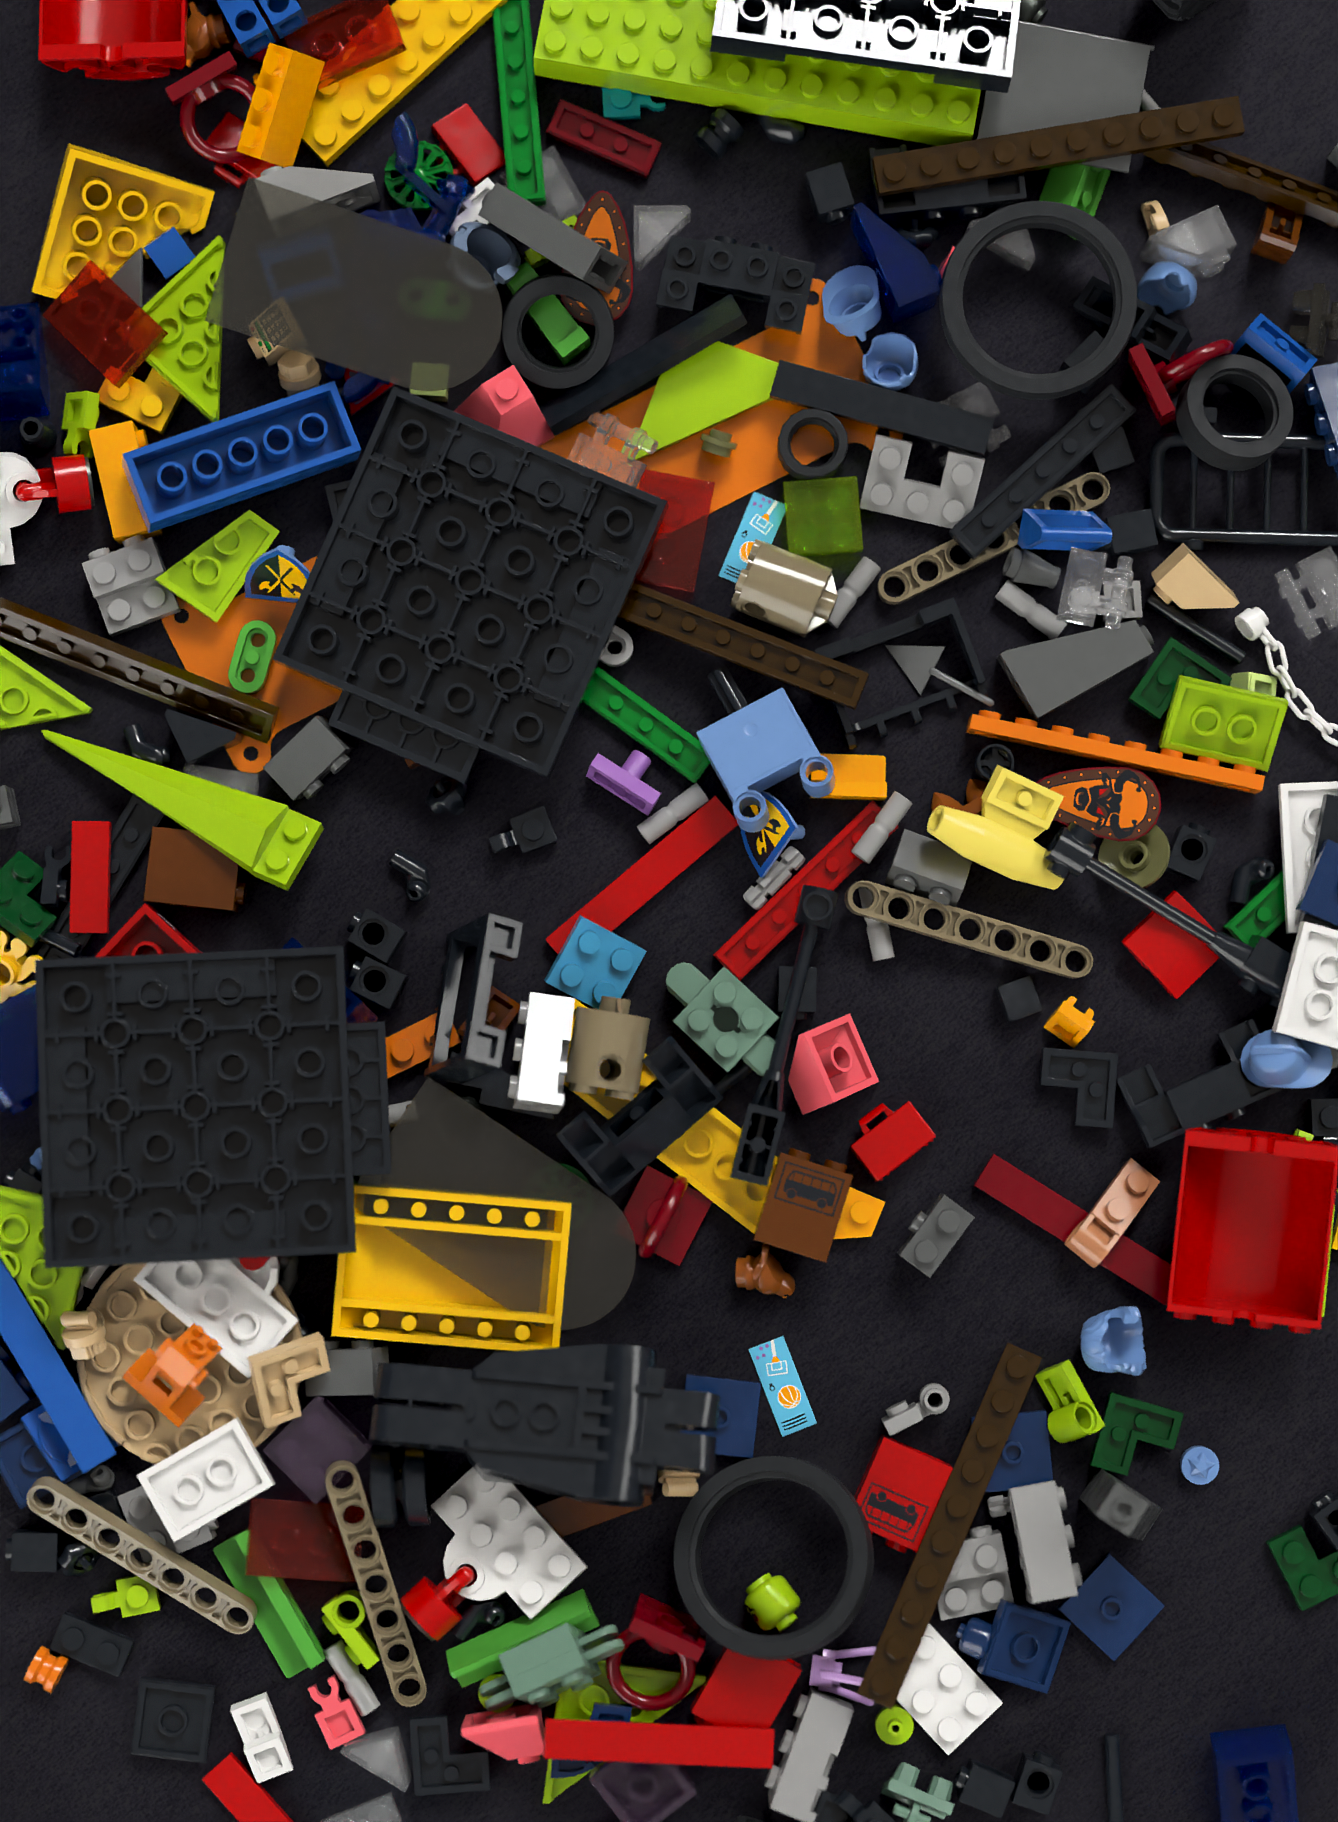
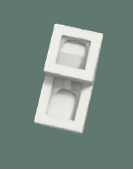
[231,1692,293,1784]

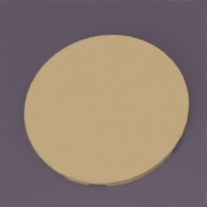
[77,1263,302,1464]

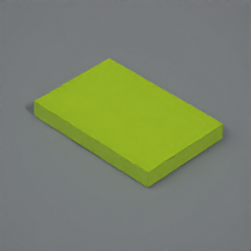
[1159,675,1289,772]

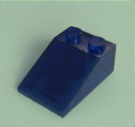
[850,203,942,324]
[1210,1724,1298,1822]

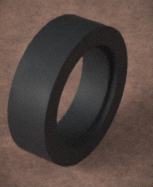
[502,273,614,389]
[1175,354,1293,471]

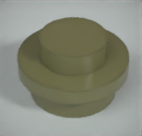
[700,428,737,458]

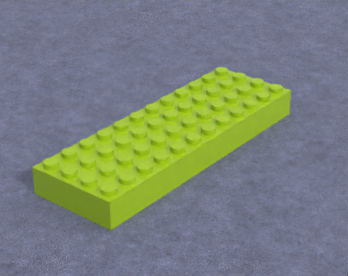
[533,0,981,146]

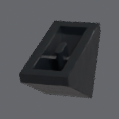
[165,709,244,765]

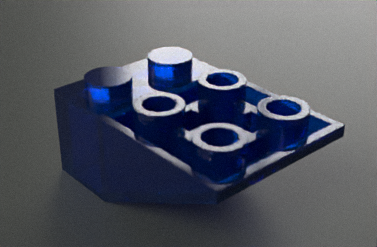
[0,302,50,422]

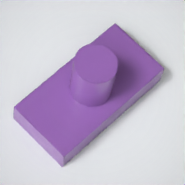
[586,750,661,816]

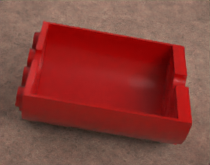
[38,0,188,80]
[1167,1127,1338,1334]

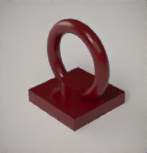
[165,51,256,164]
[1128,339,1234,426]
[613,1165,712,1266]
[605,1593,707,1711]

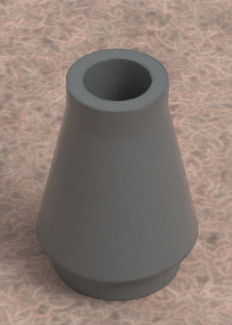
[1003,547,1061,589]

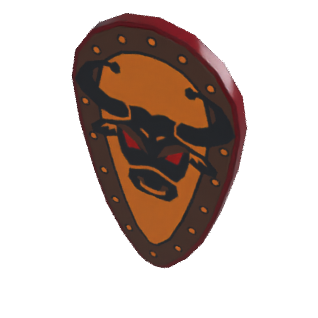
[561,190,633,326]
[1036,767,1161,842]

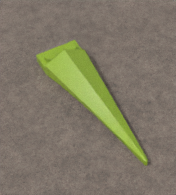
[41,730,324,891]

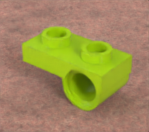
[1035,1359,1105,1443]
[321,1590,381,1670]

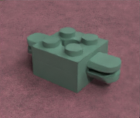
[666,962,779,1076]
[479,1623,625,1711]

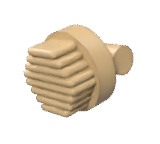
[277,348,321,397]
[61,1311,106,1360]
[657,1470,700,1497]

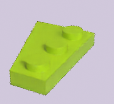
[154,510,280,623]

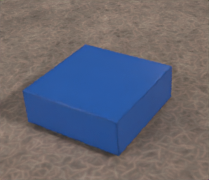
[143,226,195,279]

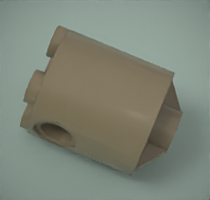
[730,539,838,638]
[565,996,650,1100]

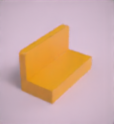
[810,753,887,801]

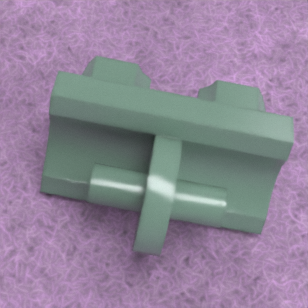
[880,1762,954,1822]

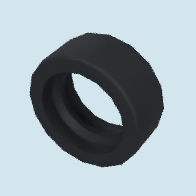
[777,408,848,482]

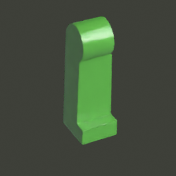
[506,261,591,366]

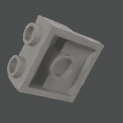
[82,535,181,637]
[117,1486,219,1563]
[937,1525,1014,1621]

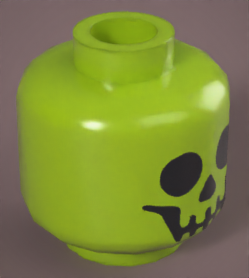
[744,1573,800,1632]

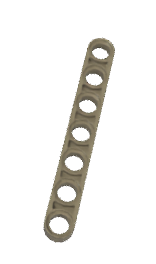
[877,472,1110,605]
[844,881,1093,979]
[325,1460,427,1707]
[26,1477,258,1634]

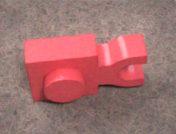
[308,1675,366,1750]

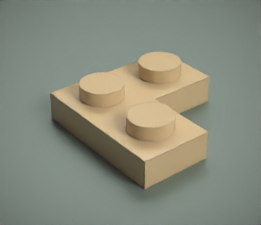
[247,1332,330,1429]

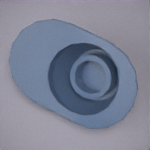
[822,265,882,341]
[1240,1029,1333,1089]

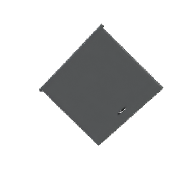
[977,20,1155,173]

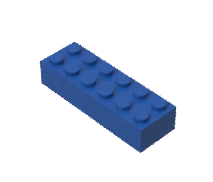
[122,381,361,533]

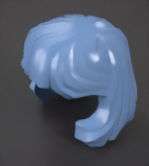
[1080,1306,1147,1376]

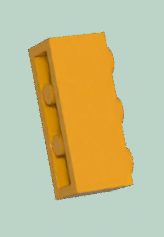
[236,43,325,168]
[89,420,163,544]

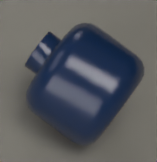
[956,1617,992,1660]

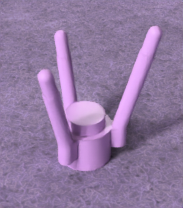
[809,1646,877,1706]

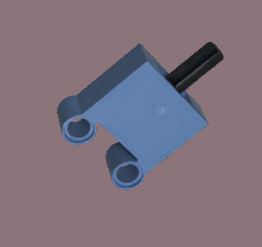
[696,666,836,833]

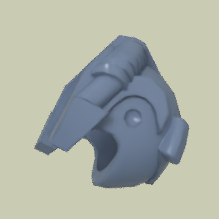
[446,221,521,294]

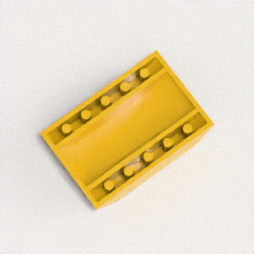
[331,1184,572,1351]

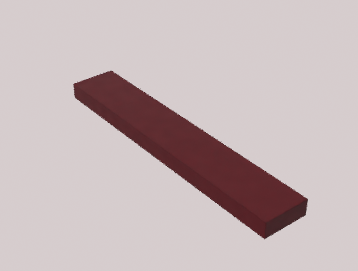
[973,1154,1171,1305]

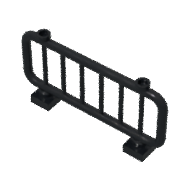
[1149,407,1338,552]

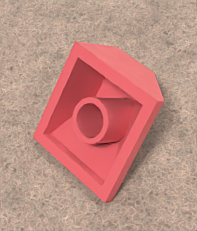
[454,365,554,447]
[788,1013,879,1115]
[461,1704,545,1764]

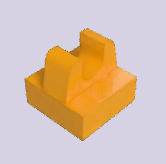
[1043,996,1095,1048]

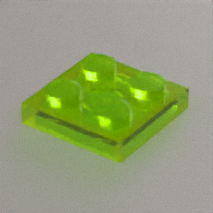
[783,476,863,556]

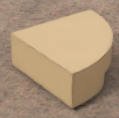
[1140,200,1170,239]

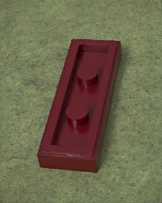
[546,99,662,179]

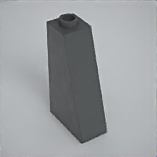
[478,182,628,294]
[997,620,1154,721]
[1079,1468,1163,1541]

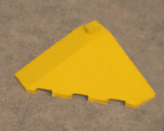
[32,143,215,303]

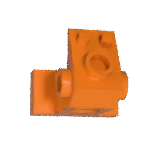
[122,1323,223,1428]

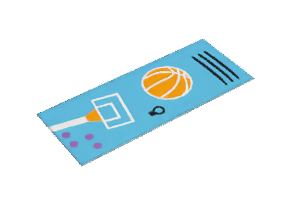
[718,492,788,583]
[748,1336,817,1437]

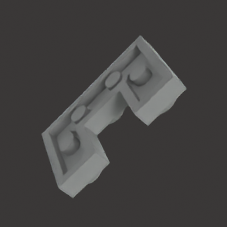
[859,434,985,529]

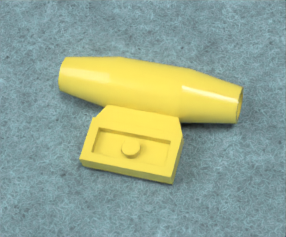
[927,764,1064,890]

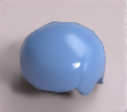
[1137,261,1197,315]
[862,332,918,392]

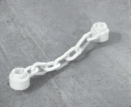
[1235,607,1338,747]

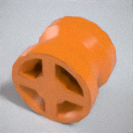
[24,1646,69,1694]

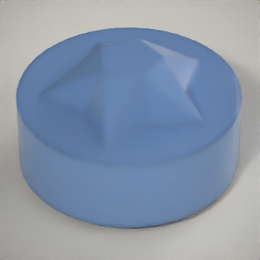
[1180,1445,1219,1485]

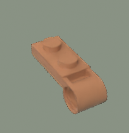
[1064,1158,1160,1268]

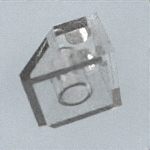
[1140,205,1237,278]

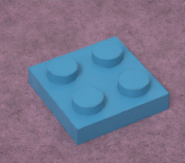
[544,915,647,1010]

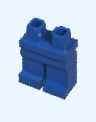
[217,0,309,58]

